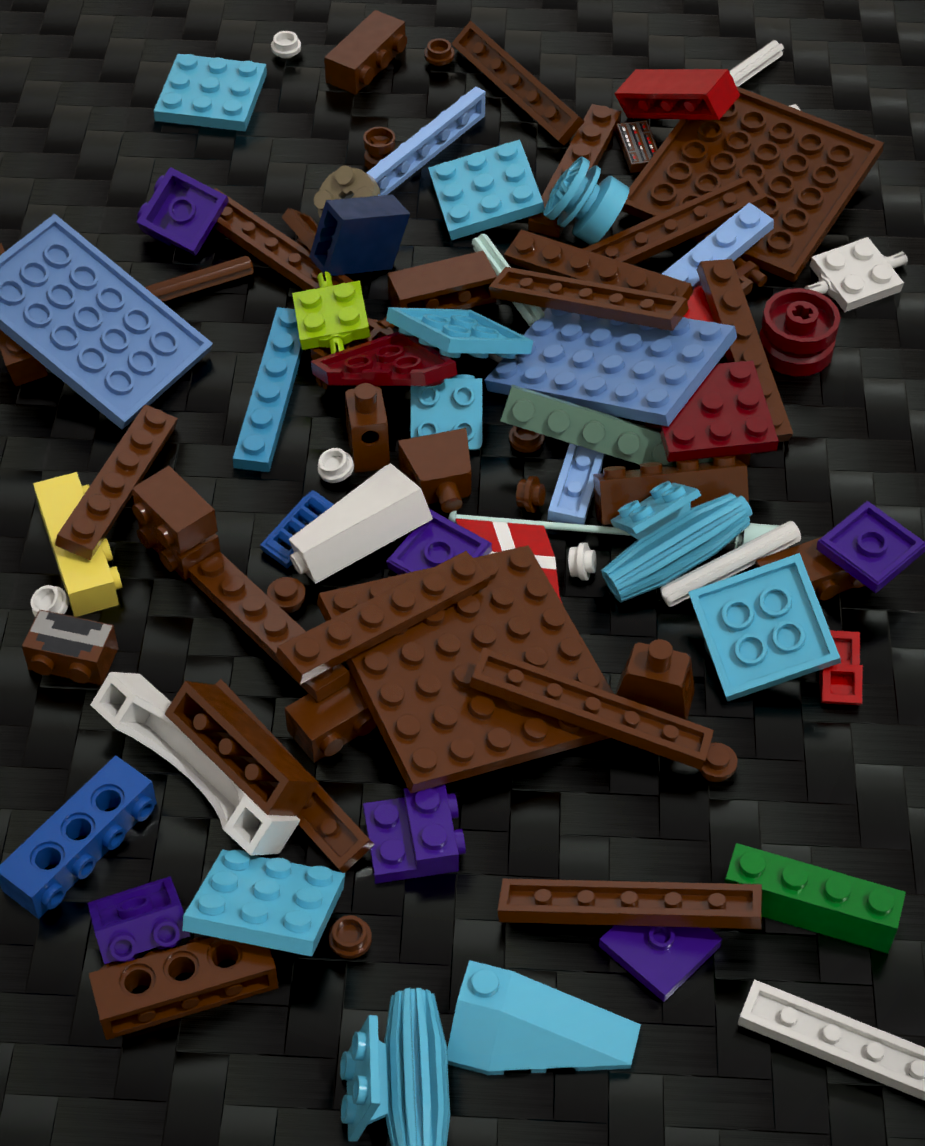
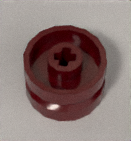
[759,288,841,376]

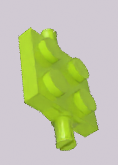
[292,272,371,354]

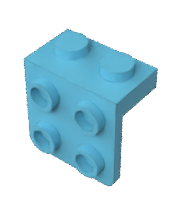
[411,374,482,450]

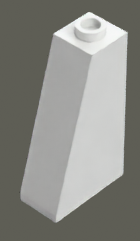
[289,463,433,584]

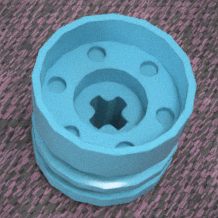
[544,156,629,246]

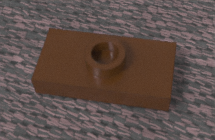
[282,208,318,252]

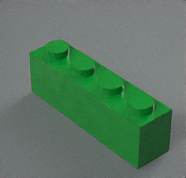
[725,843,906,954]

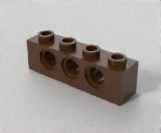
[88,937,279,1040]

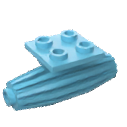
[601,481,753,602]
[340,988,450,1146]

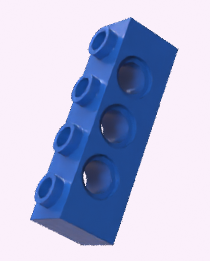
[0,755,157,919]

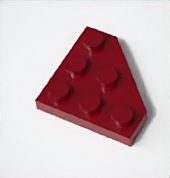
[311,332,457,386]
[660,360,779,462]

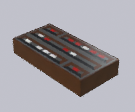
[616,120,658,173]

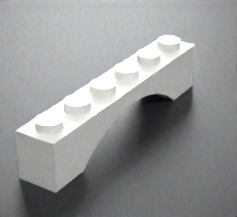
[90,672,300,856]

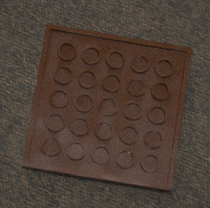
[621,86,884,282]
[317,545,614,794]

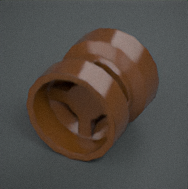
[363,127,395,169]

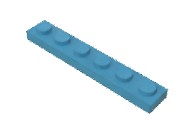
[233,307,303,472]

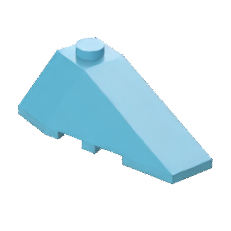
[447,960,641,1075]

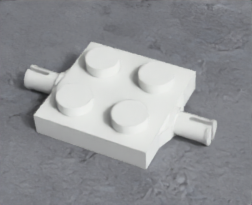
[804,237,908,312]

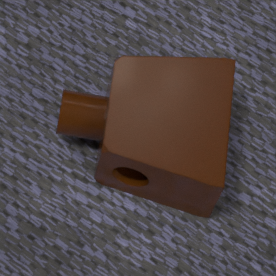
[345,383,390,473]
[398,428,471,513]
[615,639,695,720]

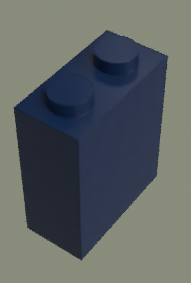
[309,195,410,276]

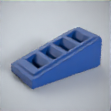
[260,490,334,569]

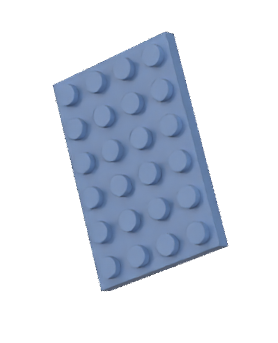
[0,214,213,430]
[484,308,737,427]

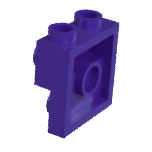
[137,167,229,256]
[363,784,466,884]
[87,876,190,964]

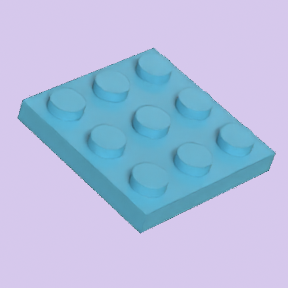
[154,54,267,132]
[428,139,545,241]
[386,307,533,359]
[688,553,841,702]
[182,849,345,957]

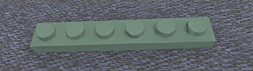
[501,385,713,467]

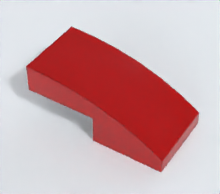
[819,630,863,705]

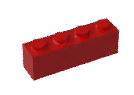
[614,69,740,120]

